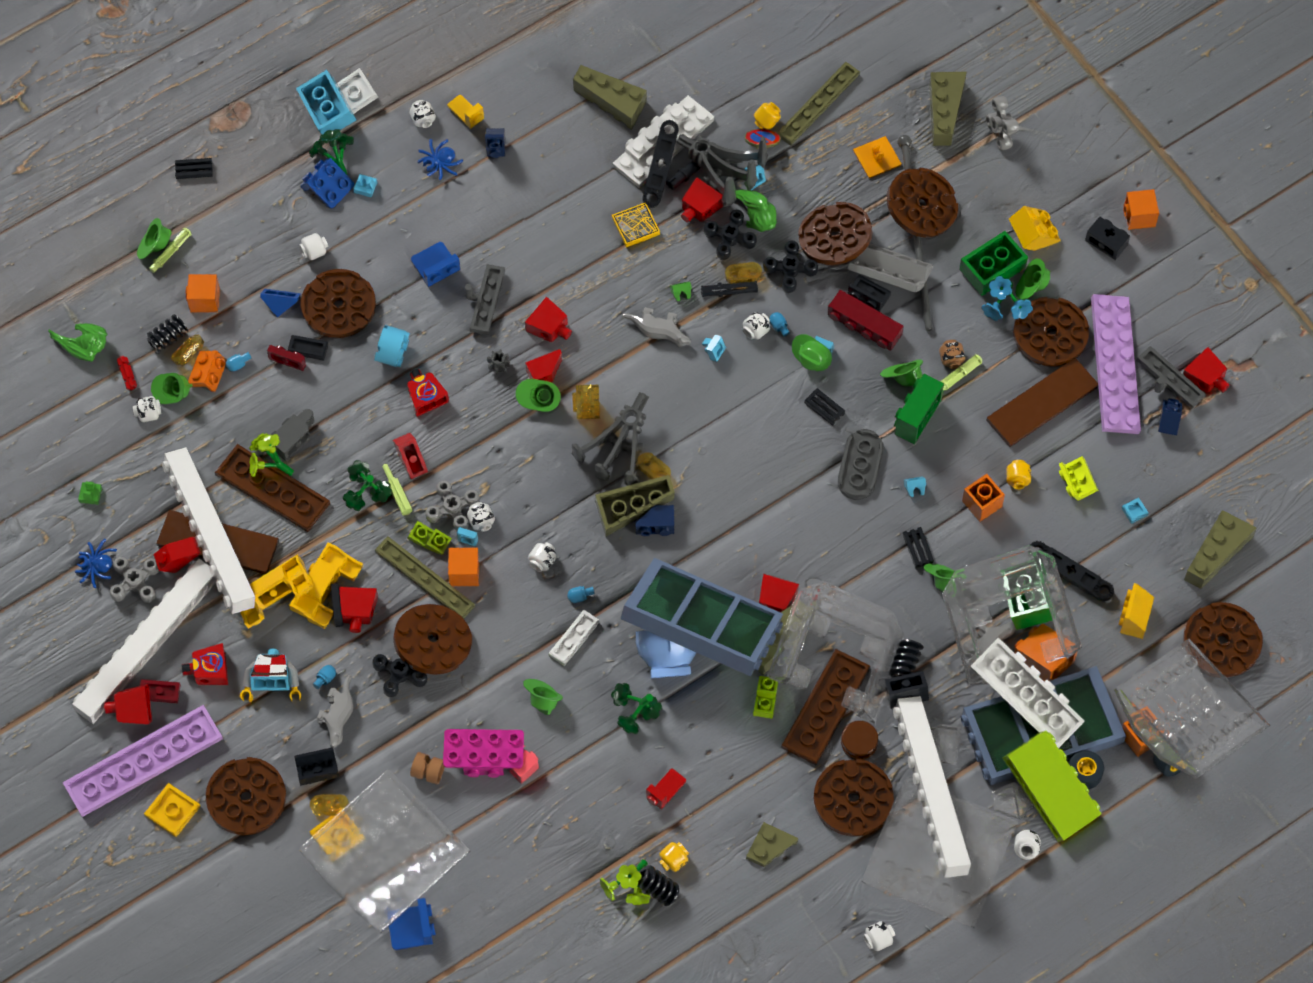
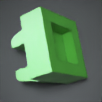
[670,281,692,301]
[78,481,102,505]

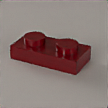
[267,345,306,371]
[140,679,181,704]

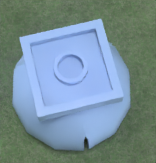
[636,626,699,679]

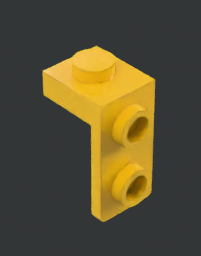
[447,95,484,129]

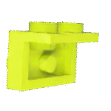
[1059,456,1099,501]

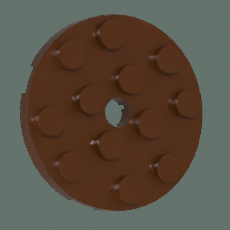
[887,167,958,238]
[798,202,873,265]
[301,269,376,338]
[1013,297,1089,366]
[1183,602,1263,677]
[393,604,472,675]
[205,757,286,835]
[814,759,894,836]

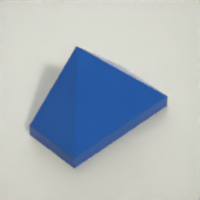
[260,289,301,317]

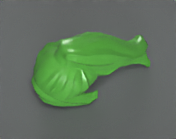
[736,189,777,232]
[48,323,108,362]

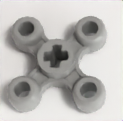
[986,96,1019,150]
[425,480,480,531]
[110,557,159,603]

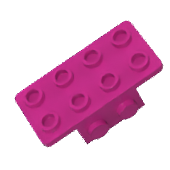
[443,729,524,778]

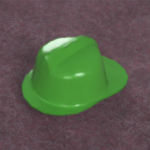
[137,218,172,259]
[1015,258,1050,300]
[792,334,832,371]
[880,359,923,387]
[151,373,193,404]
[516,379,561,412]
[924,564,967,595]
[523,679,563,715]

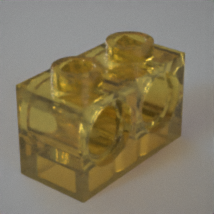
[572,384,600,419]

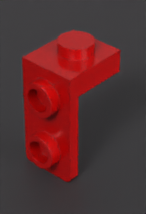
[646,768,686,810]

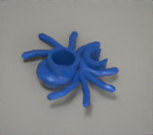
[417,139,463,180]
[75,538,117,588]

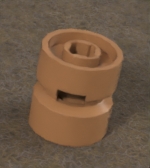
[410,752,445,785]

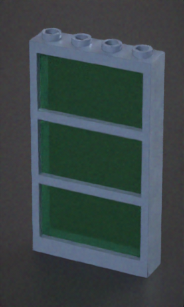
[621,558,783,676]
[960,666,1126,785]

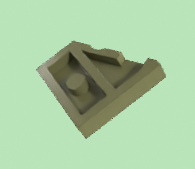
[746,822,798,867]

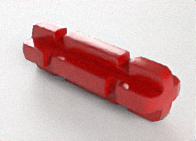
[117,356,137,391]

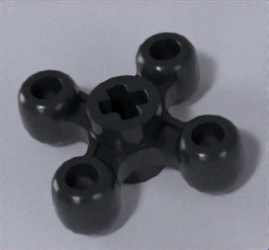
[704,210,757,260]
[763,240,818,293]
[372,654,428,697]

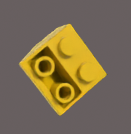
[1009,206,1061,251]
[1118,583,1154,639]

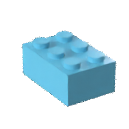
[296,70,357,134]

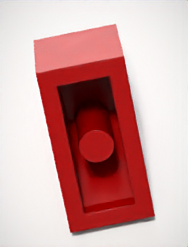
[525,349,562,383]
[392,433,428,479]
[153,537,201,573]

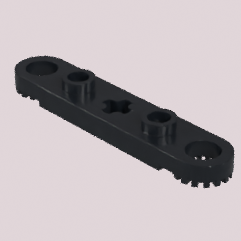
[642,120,679,208]
[1028,541,1114,602]

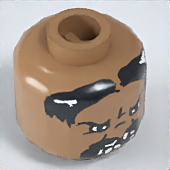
[939,340,965,369]

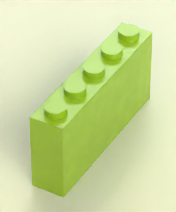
[1003,730,1101,842]

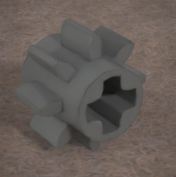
[487,349,510,374]

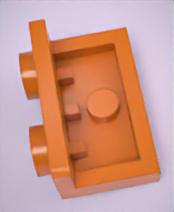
[188,350,227,392]

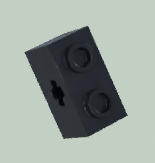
[1085,216,1130,260]
[885,671,929,709]

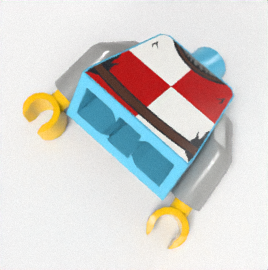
[240,649,301,702]

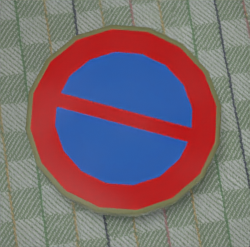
[744,129,781,149]

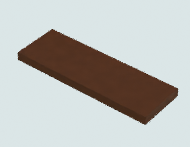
[986,358,1098,447]
[215,444,330,532]
[156,510,279,574]
[781,649,871,765]

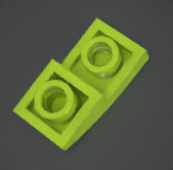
[407,521,452,555]
[753,676,779,719]

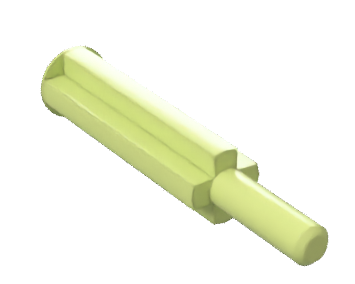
[382,464,413,516]

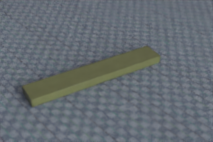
[777,62,860,146]
[375,536,475,619]

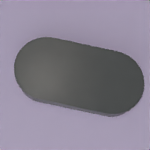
[838,429,884,500]

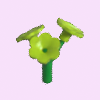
[249,433,294,477]
[600,859,650,905]

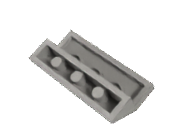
[848,243,934,293]

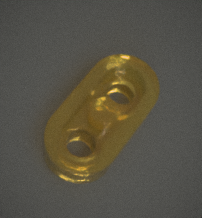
[725,262,762,283]
[171,334,204,366]
[638,452,671,479]
[310,794,350,816]

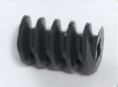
[147,314,188,354]
[889,639,924,678]
[638,865,679,906]

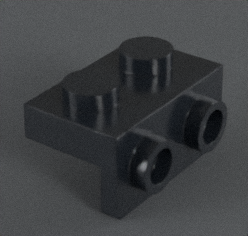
[848,274,891,312]
[294,747,339,786]

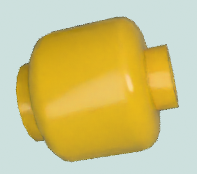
[754,102,781,129]
[1006,460,1031,490]
[659,842,689,872]

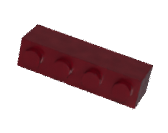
[827,290,904,351]

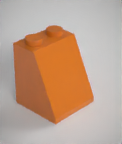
[1014,623,1079,682]

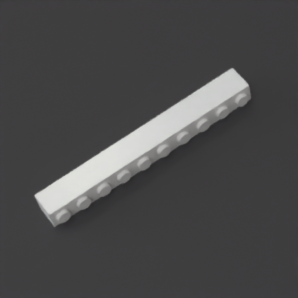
[162,448,255,614]
[72,559,217,724]
[893,696,971,878]

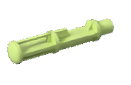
[149,228,192,273]
[940,354,982,390]

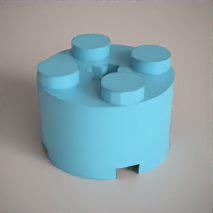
[374,325,410,367]

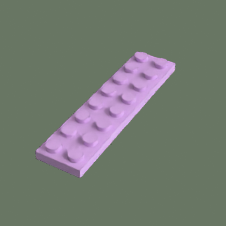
[1091,294,1141,434]
[62,705,223,817]

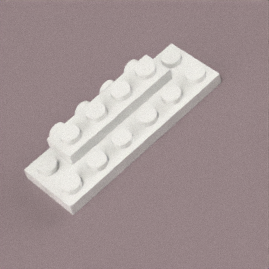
[613,95,714,188]
[971,638,1085,748]

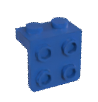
[300,158,355,208]
[411,242,460,287]
[387,898,436,950]

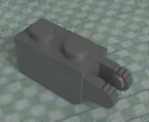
[271,409,315,462]

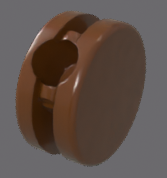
[841,721,878,760]

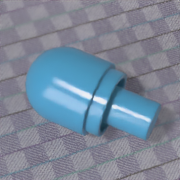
[769,312,790,337]
[226,352,252,372]
[567,586,595,603]
[313,665,336,689]

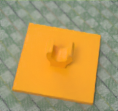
[853,136,902,179]

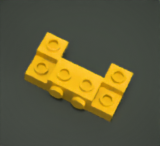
[289,542,363,629]
[240,554,314,629]

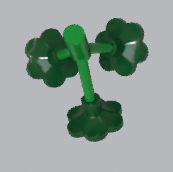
[309,129,354,175]
[343,460,392,511]
[611,683,662,734]

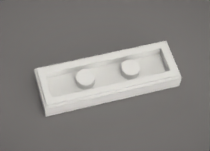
[549,610,600,666]

